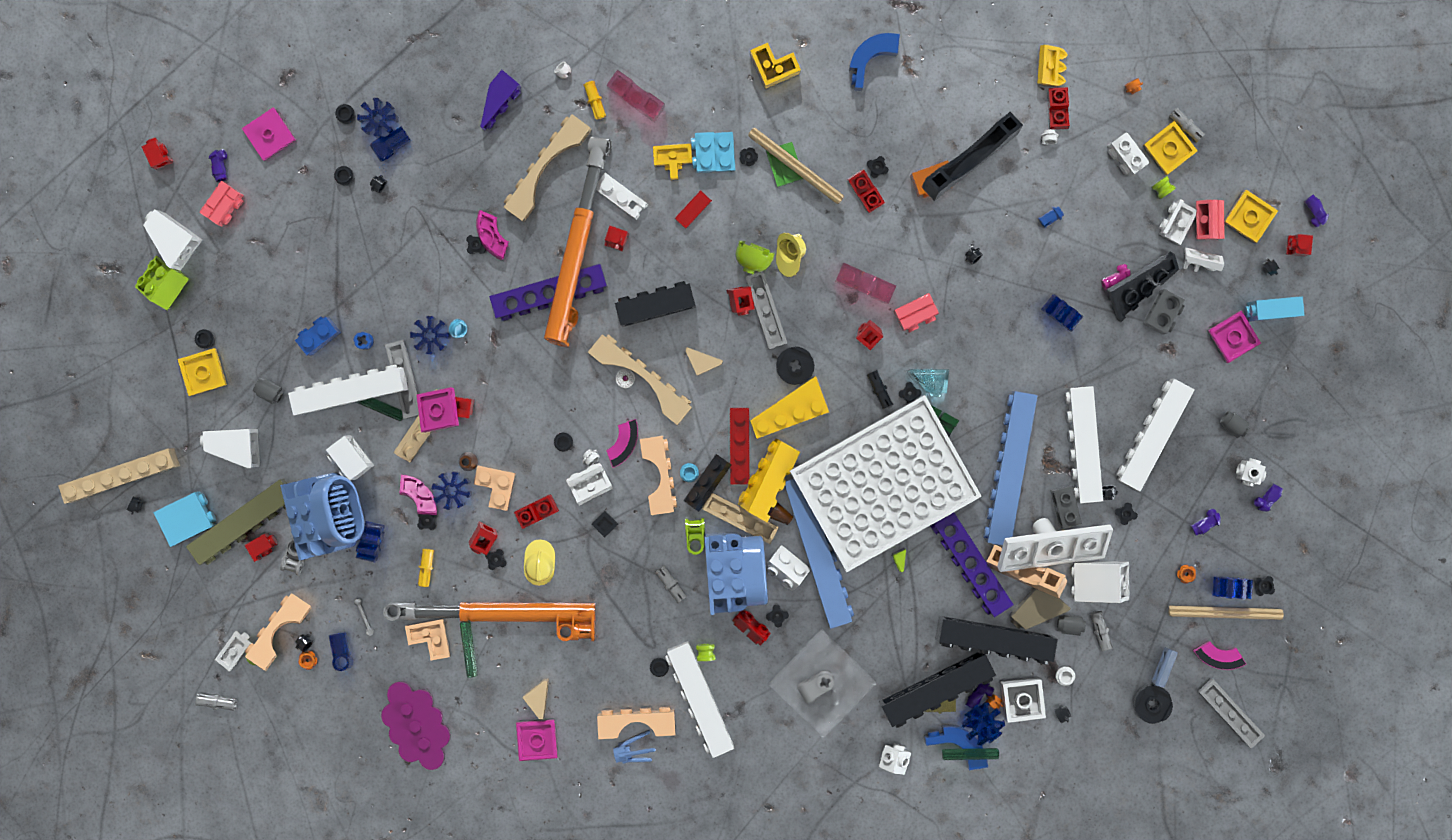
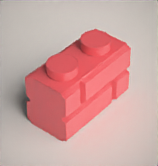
[200,181,244,227]
[1196,200,1224,240]
[894,293,939,333]

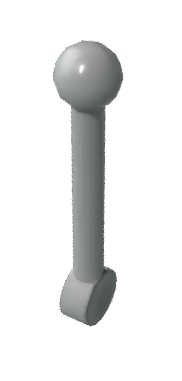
[354,598,374,636]

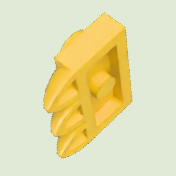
[1037,45,1068,87]

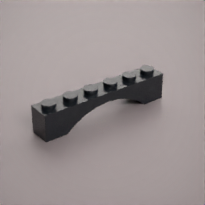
[922,111,1023,201]

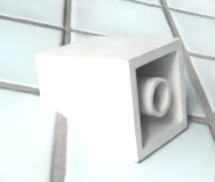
[143,209,202,271]
[200,429,260,468]
[1071,561,1129,603]

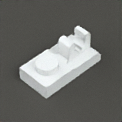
[1183,247,1224,272]
[215,631,251,672]

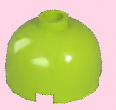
[736,240,775,274]

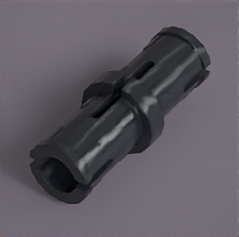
[867,370,893,409]

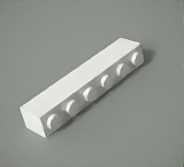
[288,365,408,416]
[1116,379,1194,491]
[1065,386,1103,503]
[665,641,734,758]

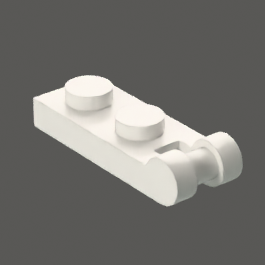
[596,173,648,220]

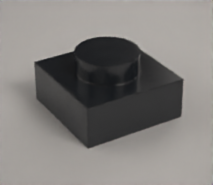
[592,510,618,538]

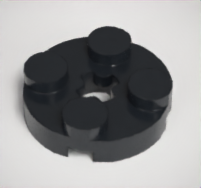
[776,346,815,385]
[1133,685,1173,724]

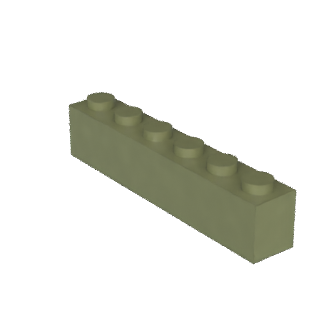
[186,479,287,565]

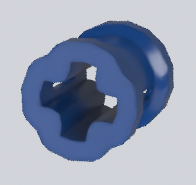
[353,332,374,350]

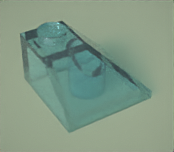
[907,369,949,397]

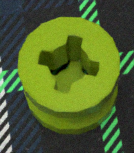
[1151,176,1176,199]
[696,644,716,661]

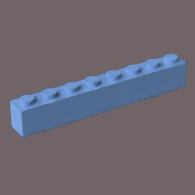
[983,391,1038,545]
[785,478,854,629]

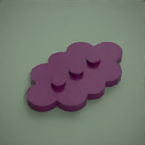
[381,681,451,770]

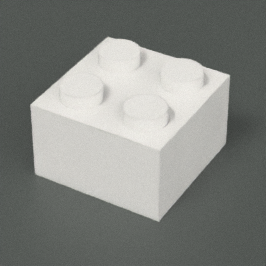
[326,435,374,481]
[1000,677,1046,723]

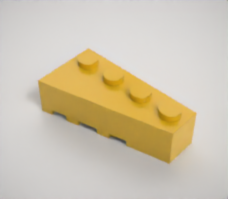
[750,376,829,439]
[738,438,800,523]

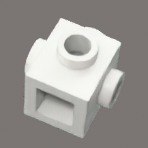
[1236,458,1266,487]
[879,743,911,775]

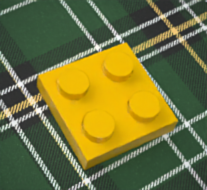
[1143,121,1197,175]
[1224,190,1278,243]
[178,348,227,396]

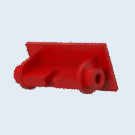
[732,610,771,646]

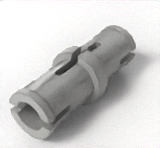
[1169,107,1205,143]
[655,565,687,604]
[1090,611,1113,651]
[195,693,237,711]

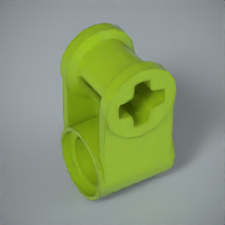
[685,518,705,555]

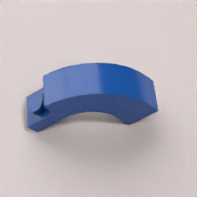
[849,33,900,91]
[924,724,988,770]

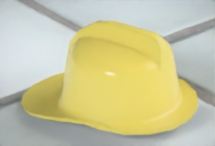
[776,232,806,277]
[524,539,555,586]

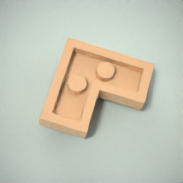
[474,465,516,511]
[405,619,450,660]

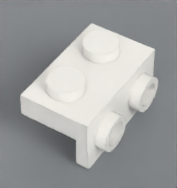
[1107,133,1149,177]
[1159,199,1197,245]
[566,463,613,506]
[765,545,811,591]

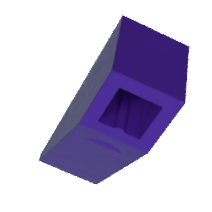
[480,70,521,131]

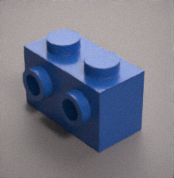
[295,316,341,356]

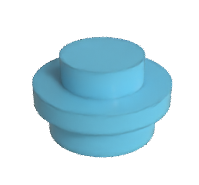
[449,319,467,338]
[680,463,699,482]

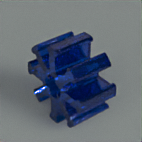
[357,98,399,139]
[1041,294,1084,332]
[410,316,451,355]
[431,471,472,510]
[356,521,385,563]
[1213,576,1253,599]
[962,702,1005,746]

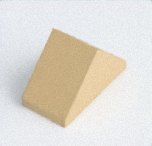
[686,347,723,376]
[522,678,549,719]

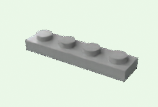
[745,271,787,349]
[385,340,419,419]
[1198,679,1265,749]

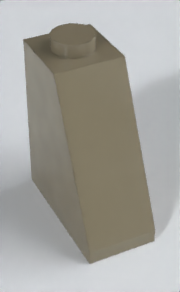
[1009,588,1071,630]

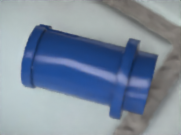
[1038,206,1064,228]

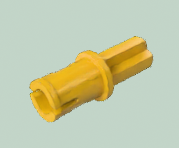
[583,81,606,120]
[418,548,435,587]

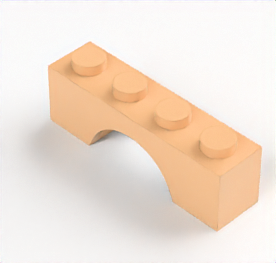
[640,436,677,515]
[986,545,1067,599]
[245,593,312,672]
[597,707,676,739]

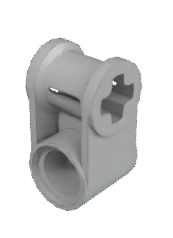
[280,539,304,576]
[796,671,834,703]

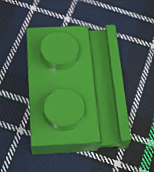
[766,142,803,187]

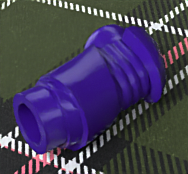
[209,149,227,182]
[1304,194,1329,227]
[1254,483,1283,512]
[1191,509,1221,536]
[965,683,995,710]

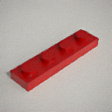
[730,408,749,485]

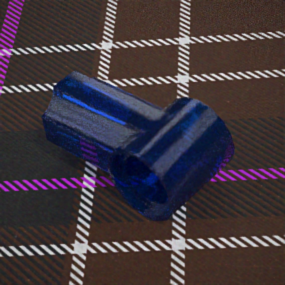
[370,126,411,162]
[329,632,353,671]

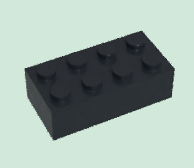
[615,281,696,327]

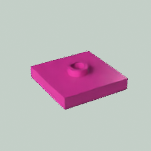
[242,107,296,161]
[1207,310,1261,363]
[416,387,459,433]
[516,719,558,761]

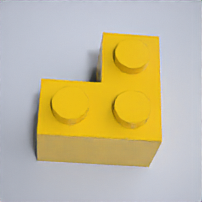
[750,42,801,89]

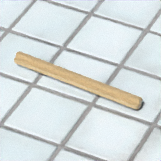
[748,128,844,204]
[1168,606,1284,620]

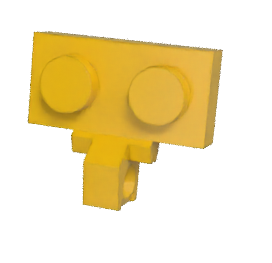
[653,144,693,180]

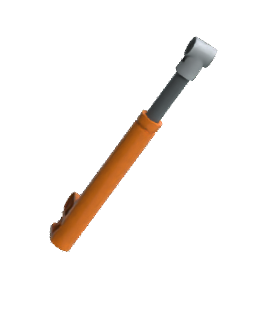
[544,137,612,347]
[383,602,595,642]

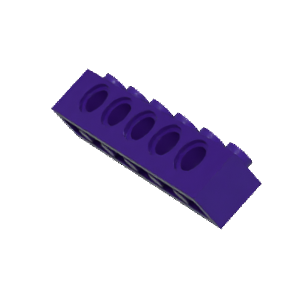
[489,264,608,321]
[930,512,1014,618]

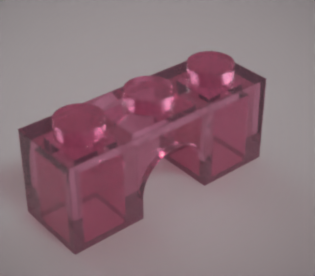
[606,69,665,122]
[835,263,896,304]

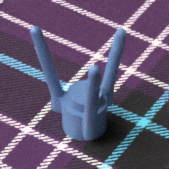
[613,730,656,764]

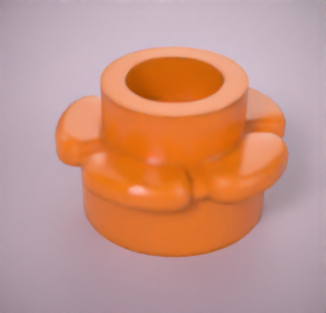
[1124,78,1143,95]
[1177,565,1196,584]
[298,651,317,670]
[985,694,1003,711]

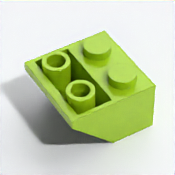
[135,255,189,311]

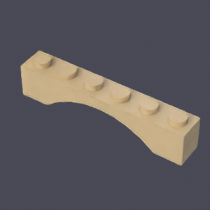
[504,114,592,222]
[588,334,692,425]
[58,448,180,504]

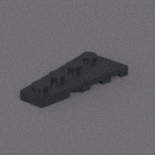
[1107,251,1179,322]

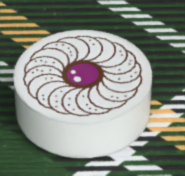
[616,369,635,388]

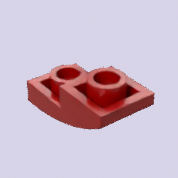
[1048,87,1070,130]
[847,169,885,213]
[514,494,559,529]

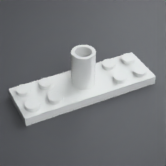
[997,518,1113,572]

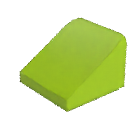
[892,548,906,572]

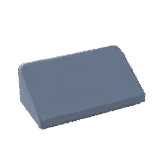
[1151,647,1178,688]

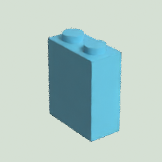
[1244,296,1305,322]
[153,491,216,547]

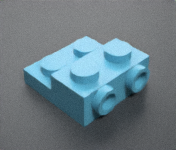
[691,132,735,173]

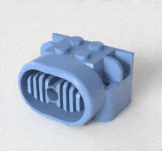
[280,472,364,561]
[705,532,768,615]

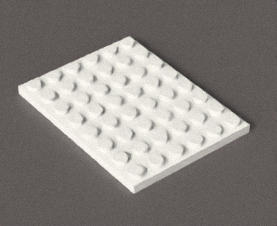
[790,395,982,572]

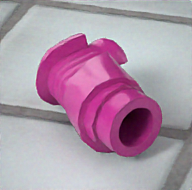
[1101,264,1131,291]

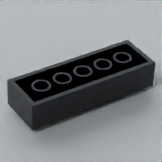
[935,616,1058,664]
[879,652,996,728]

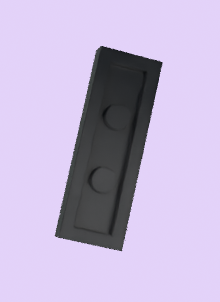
[684,454,732,512]

